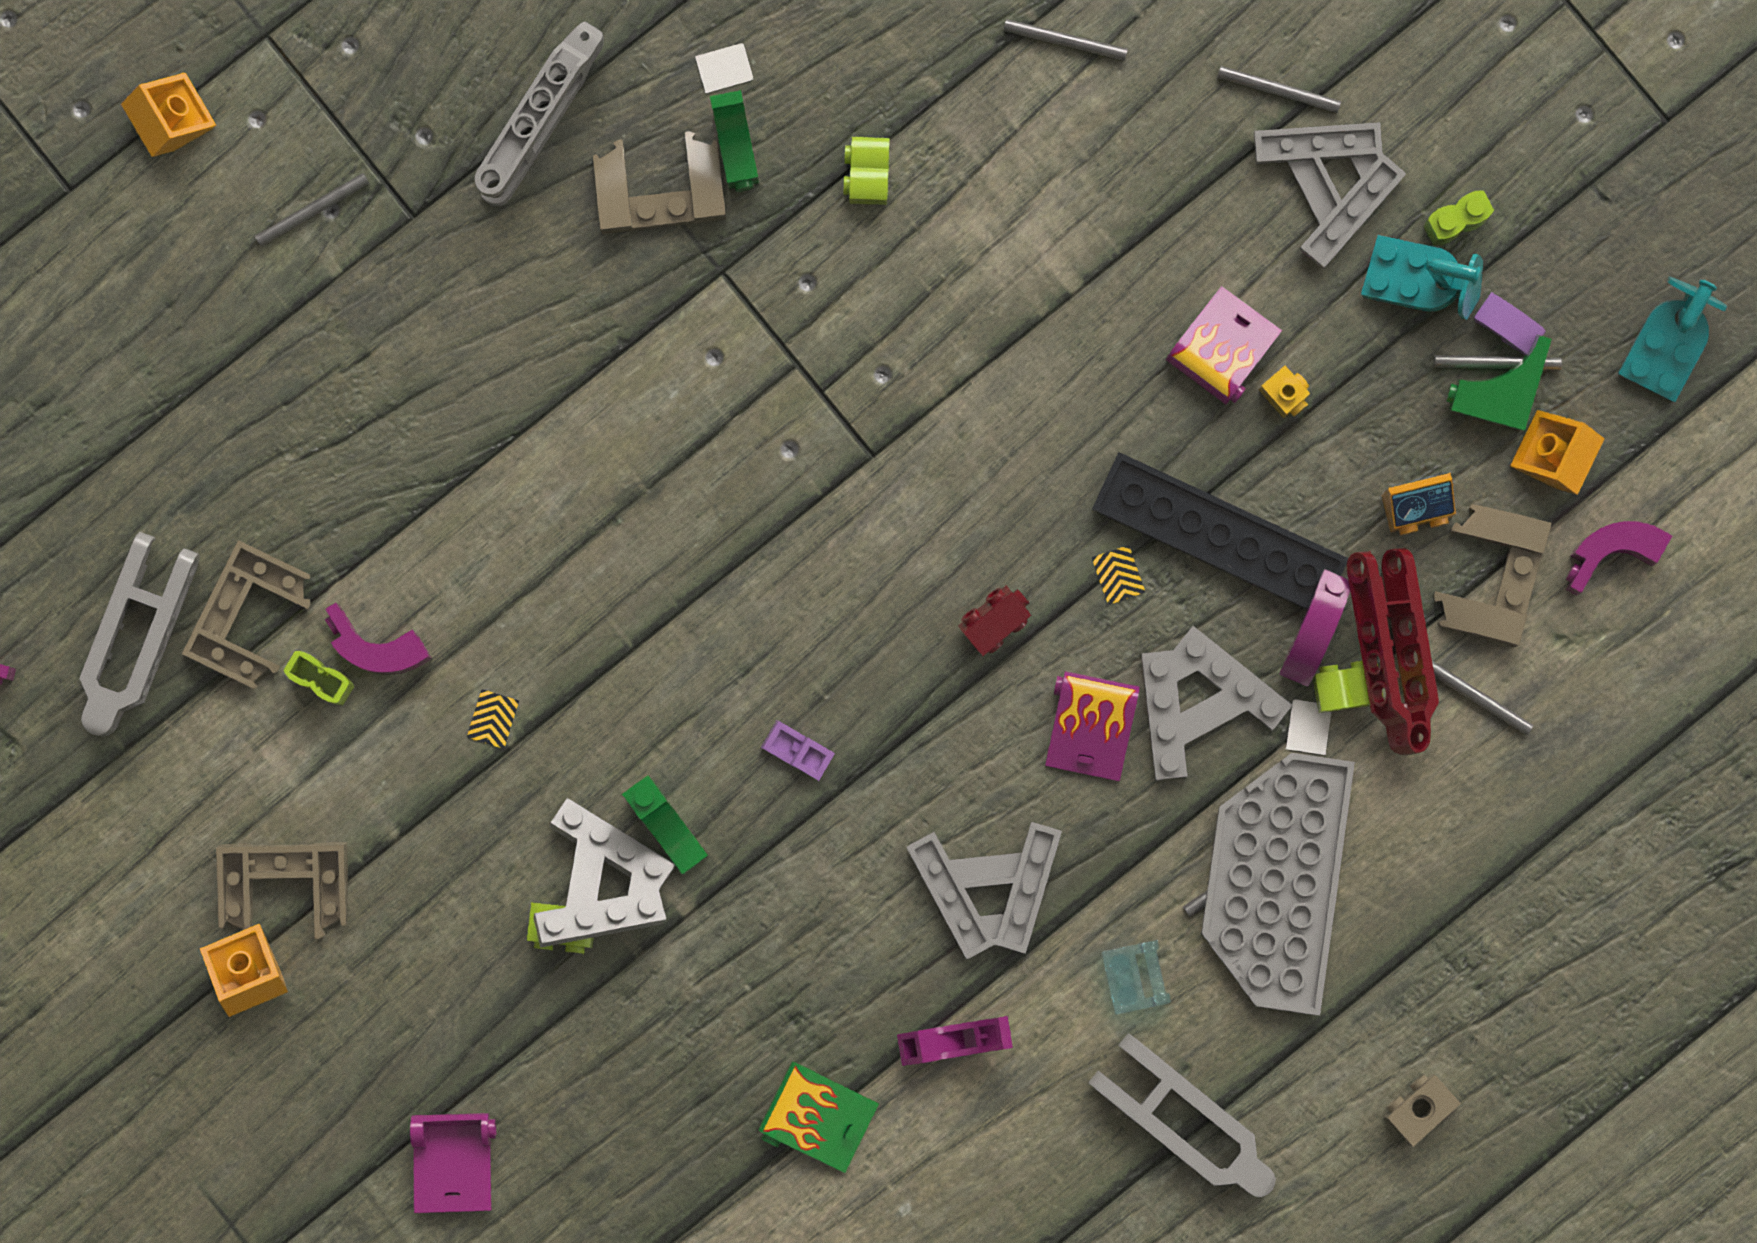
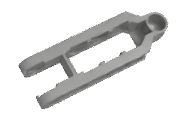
[475,22,604,207]
[79,532,200,737]
[1088,1033,1276,1197]

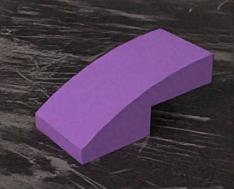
[1474,292,1546,356]
[761,720,835,781]

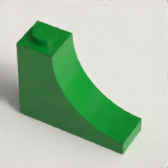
[710,90,759,192]
[1446,335,1552,431]
[622,775,708,875]

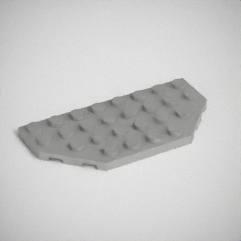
[1201,753,1355,1016]

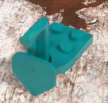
[1361,235,1483,320]
[1618,276,1727,402]

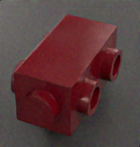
[958,585,1032,656]

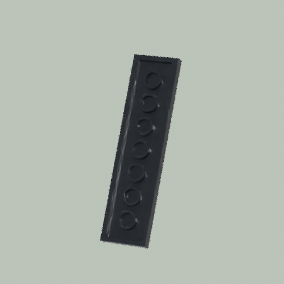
[1092,452,1348,610]

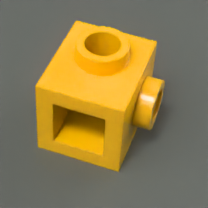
[1259,365,1310,418]

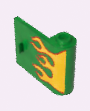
[758,1061,879,1173]

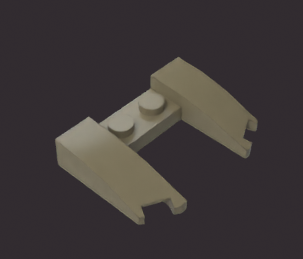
[593,131,727,234]
[1433,504,1552,647]
[182,540,310,689]
[216,842,348,939]

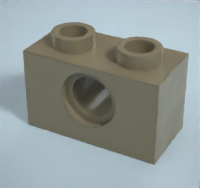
[1384,1074,1461,1147]

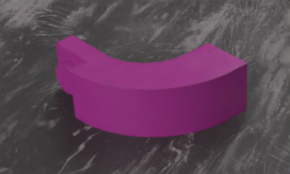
[1565,521,1673,596]
[1279,569,1350,687]
[325,602,432,675]
[897,1016,1013,1066]

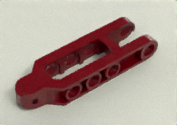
[1347,548,1439,756]

